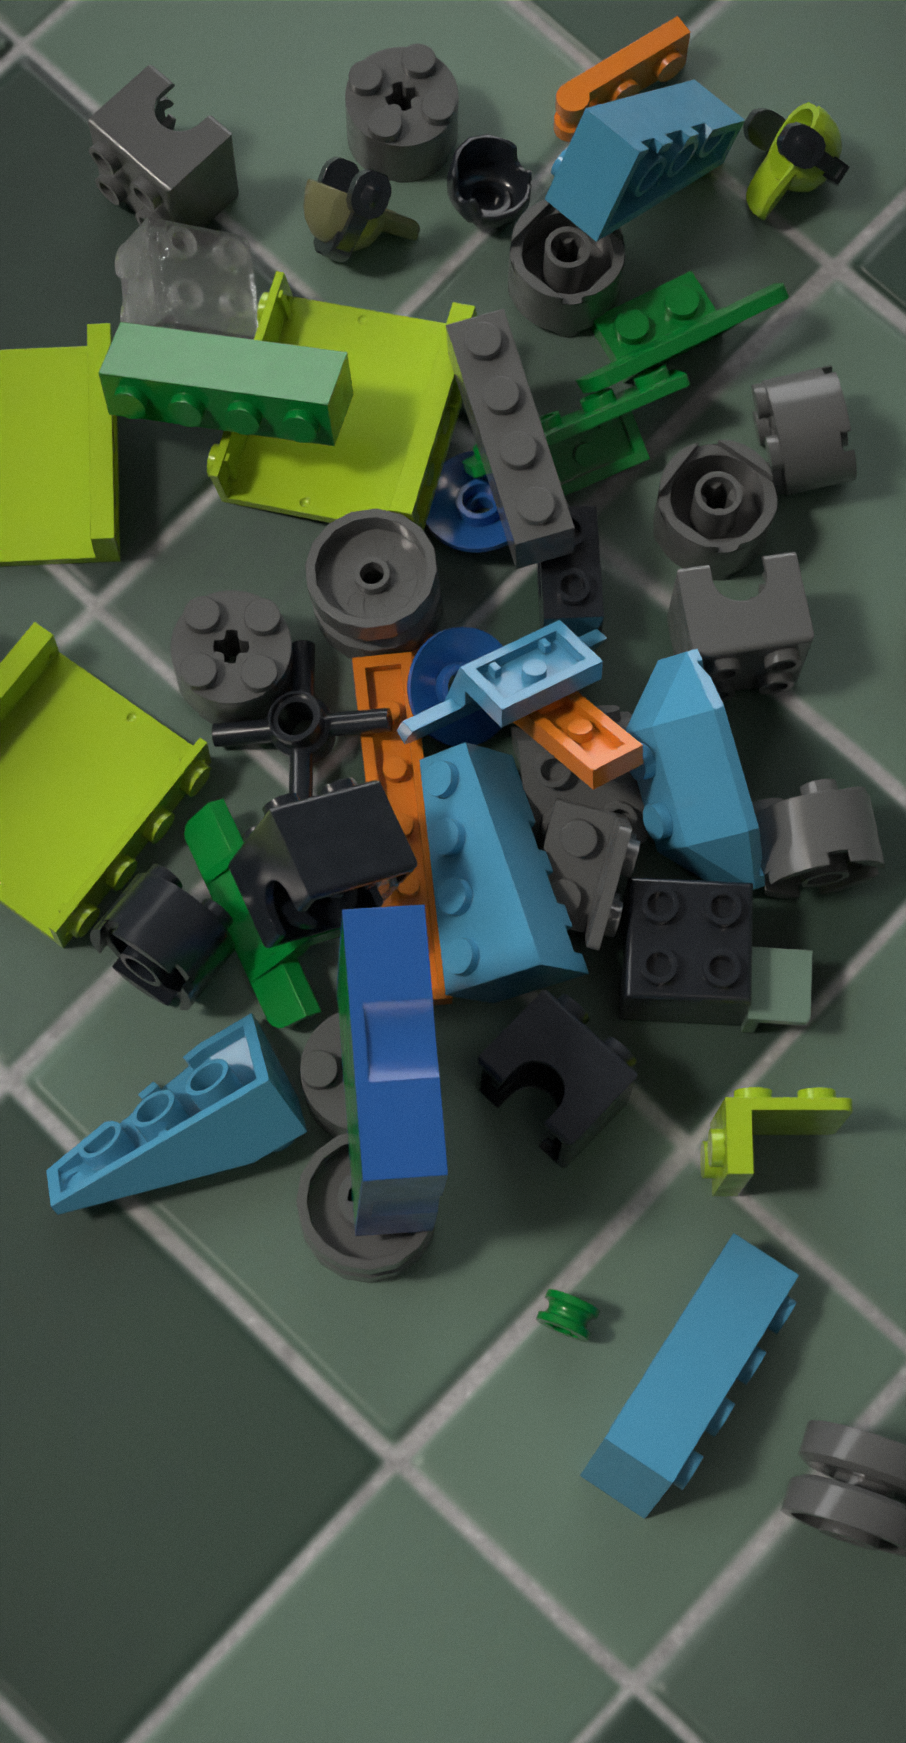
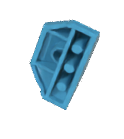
[625,648,765,889]

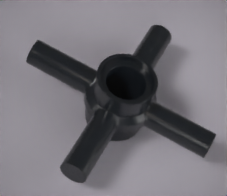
[212,640,393,800]

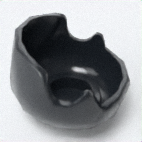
[447,134,532,229]

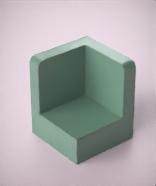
[741,946,813,1033]

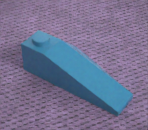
[46,1013,307,1215]

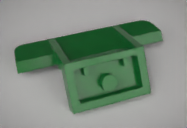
[575,271,790,394]
[184,799,341,1028]

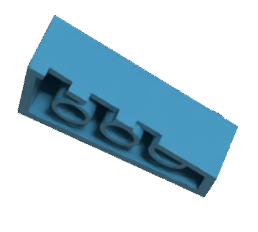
[545,79,745,242]
[419,742,589,1003]
[580,1233,799,1519]

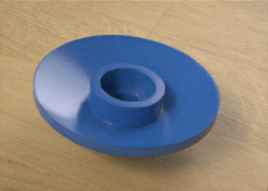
[426,450,508,552]
[407,627,503,746]

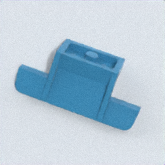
[397,620,607,744]

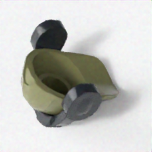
[303,157,420,262]

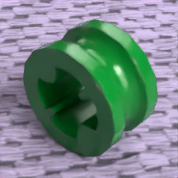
[536,1289,600,1342]

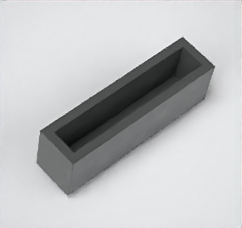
[446,309,575,569]

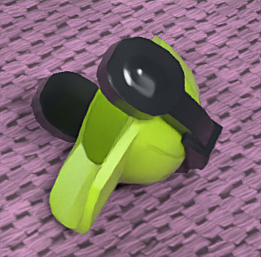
[743,102,850,220]

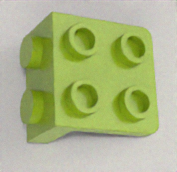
[700,1087,853,1196]

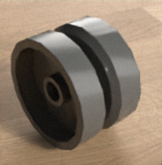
[305,509,443,659]
[296,1133,436,1283]
[780,1420,906,1557]

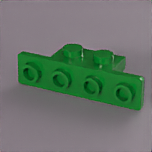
[462,365,690,496]

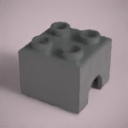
[88,65,239,249]
[667,552,814,702]

